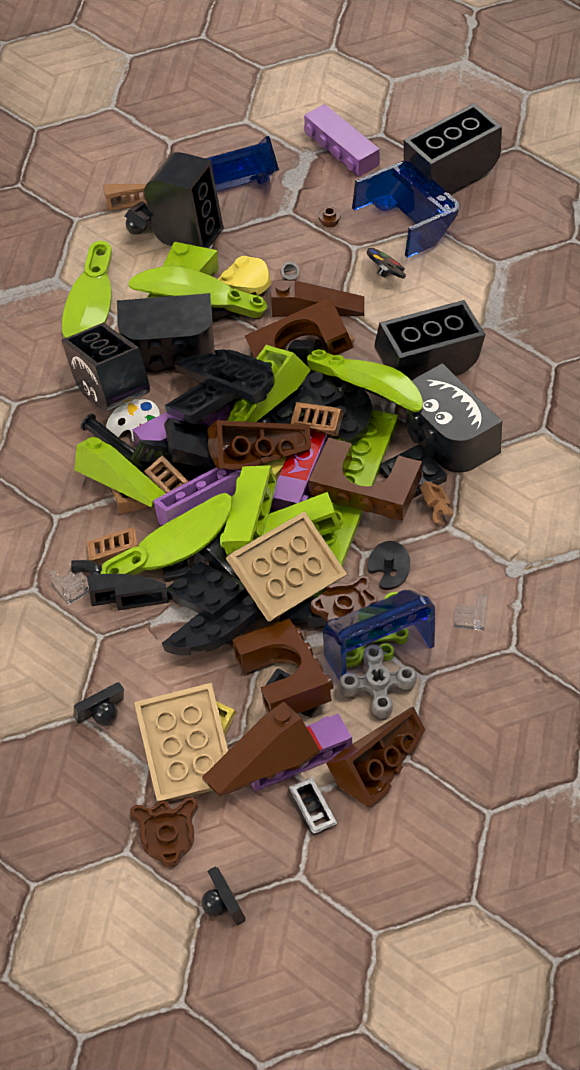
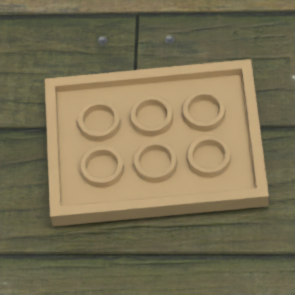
[226,511,347,622]
[134,683,228,803]

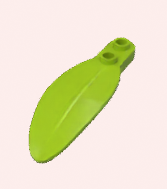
[62,241,112,338]
[129,266,267,318]
[307,350,423,412]
[101,493,232,575]

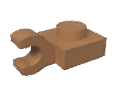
[419,481,453,525]

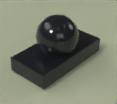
[124,201,151,235]
[73,682,124,726]
[201,866,246,926]

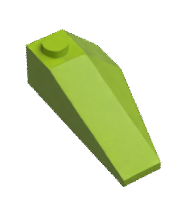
[227,345,310,422]
[74,437,166,507]

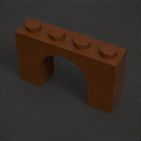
[245,297,354,358]
[308,438,422,521]
[232,618,333,714]

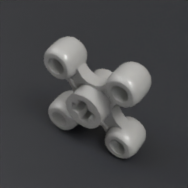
[339,645,417,719]

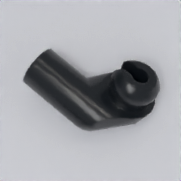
[71,560,102,575]

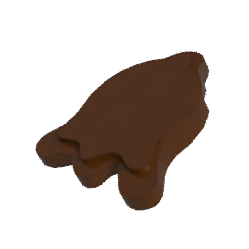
[310,575,386,628]
[130,797,198,867]

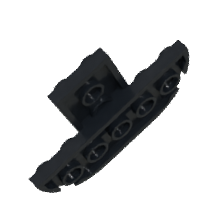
[164,349,275,424]
[267,358,373,445]
[162,562,263,655]

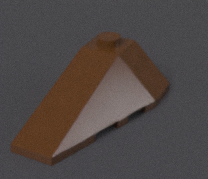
[271,280,365,317]
[207,420,311,470]
[202,702,320,797]
[326,707,425,807]

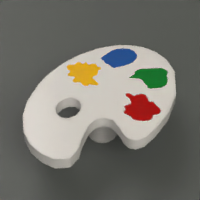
[106,399,160,442]

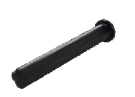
[81,414,160,477]

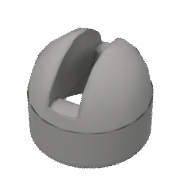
[280,262,299,280]

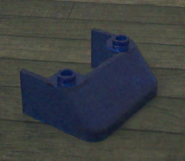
[206,136,279,192]
[352,161,460,258]
[323,590,435,680]

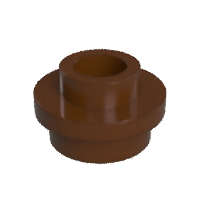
[318,207,341,227]

